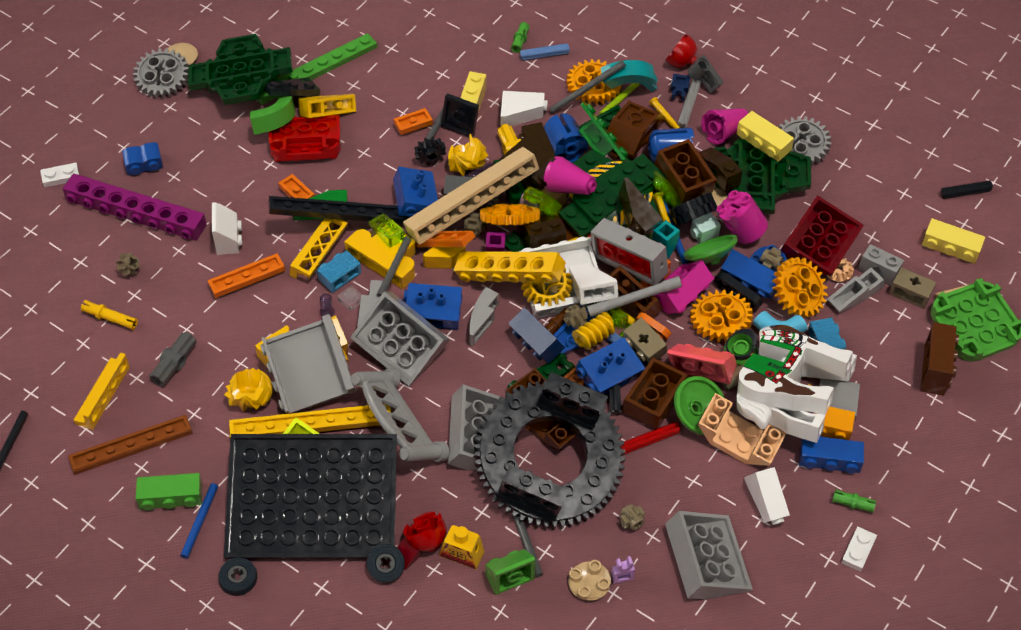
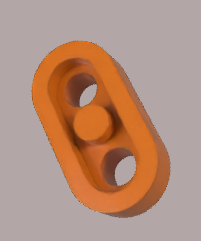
[636,312,672,341]

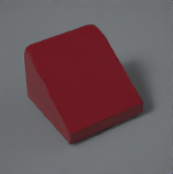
[397,538,421,570]

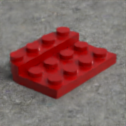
[268,115,341,162]

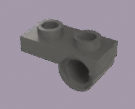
[688,55,724,93]

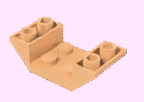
[698,393,786,466]

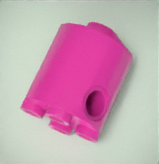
[716,190,768,244]

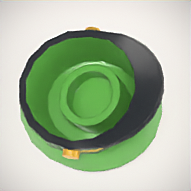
[723,329,758,365]

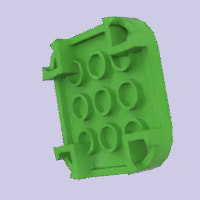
[930,278,1021,362]

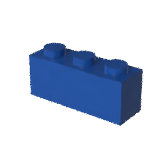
[721,249,777,300]
[799,437,864,474]

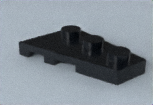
[264,77,320,96]

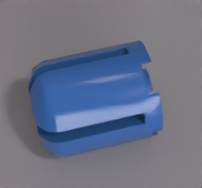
[544,113,589,163]
[648,128,694,164]

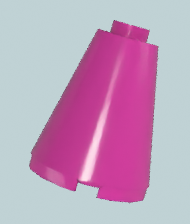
[701,108,749,145]
[544,156,597,195]

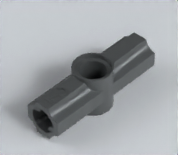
[149,332,197,387]

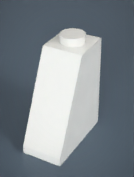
[501,91,548,126]
[569,263,618,305]
[744,467,790,525]

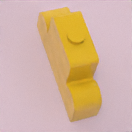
[344,224,416,290]

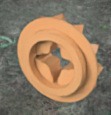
[826,258,854,282]

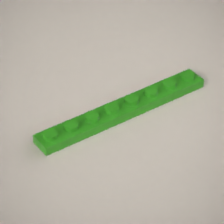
[257,33,377,105]

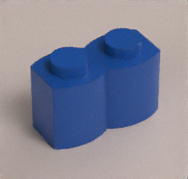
[122,142,163,175]

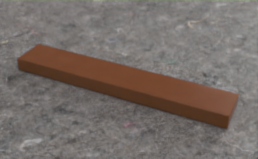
[68,414,193,475]

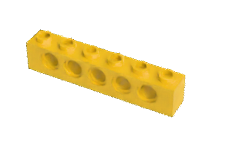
[453,251,566,283]

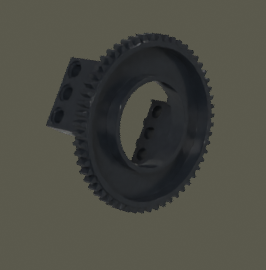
[474,372,626,529]

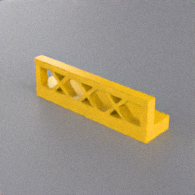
[290,218,347,279]
[74,352,130,430]

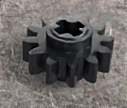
[414,136,446,165]

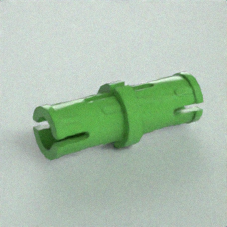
[511,22,530,53]
[832,489,876,513]

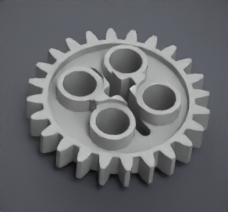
[133,48,189,99]
[779,116,831,166]

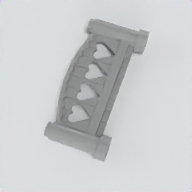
[351,369,449,462]

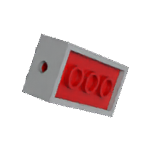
[591,218,668,285]

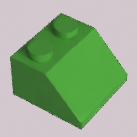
[485,549,535,595]

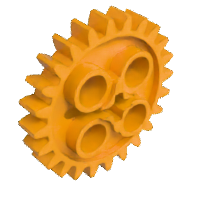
[566,59,622,105]
[480,204,540,225]
[772,257,828,318]
[690,290,753,342]

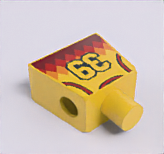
[439,525,485,570]

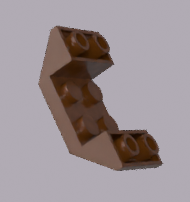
[607,100,665,158]
[505,368,577,450]

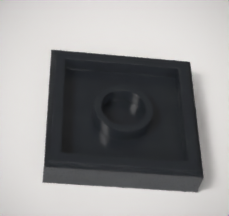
[441,94,479,137]

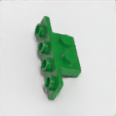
[579,102,629,162]

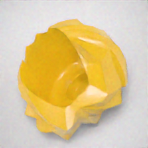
[448,134,489,177]
[224,368,272,412]

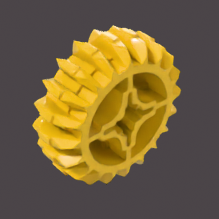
[521,267,573,306]

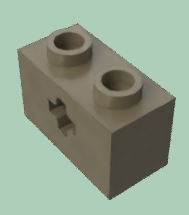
[889,267,937,309]
[623,317,667,365]

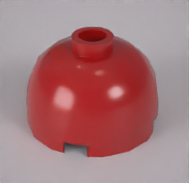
[665,34,697,68]
[403,512,447,552]

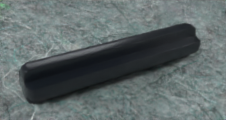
[940,180,993,198]

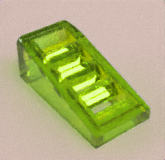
[368,213,405,247]

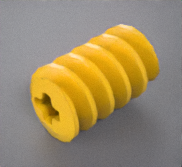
[572,312,615,350]

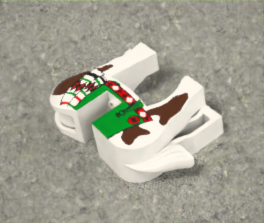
[736,325,857,443]

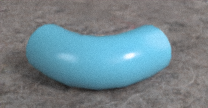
[753,311,807,333]

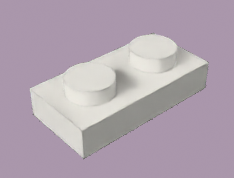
[40,162,79,188]
[841,526,877,572]

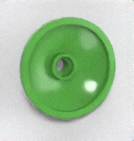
[683,235,738,265]
[674,376,724,435]

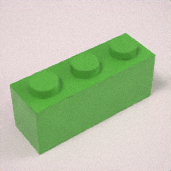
[136,473,202,510]

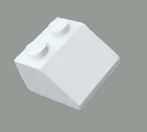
[212,202,243,255]

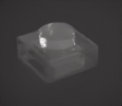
[337,285,362,311]

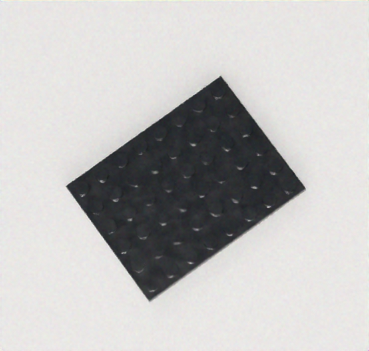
[224,434,397,559]

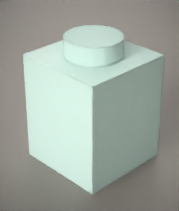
[690,213,721,243]

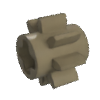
[464,213,486,236]
[760,247,784,270]
[115,252,140,276]
[564,305,588,329]
[619,504,646,530]

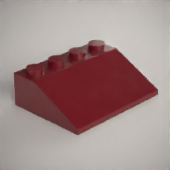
[780,195,864,276]

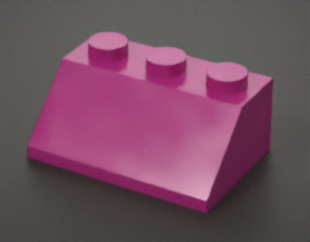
[654,260,714,314]

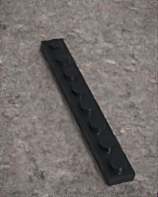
[268,196,410,224]

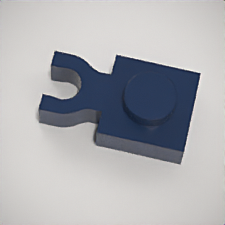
[671,74,690,101]

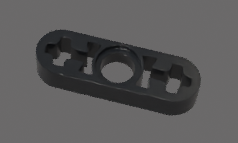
[713,271,763,311]

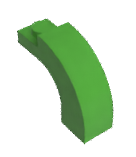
[250,96,295,135]

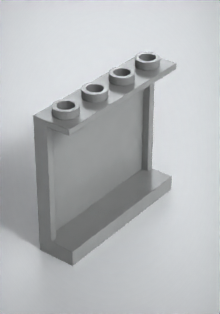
[260,314,356,414]

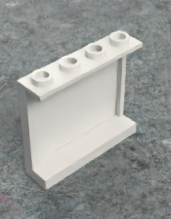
[519,237,607,319]

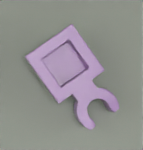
[611,556,635,584]

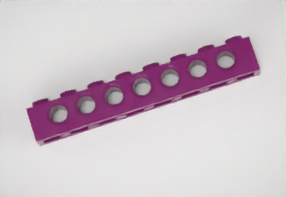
[63,173,207,241]

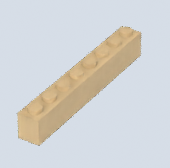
[403,147,539,245]

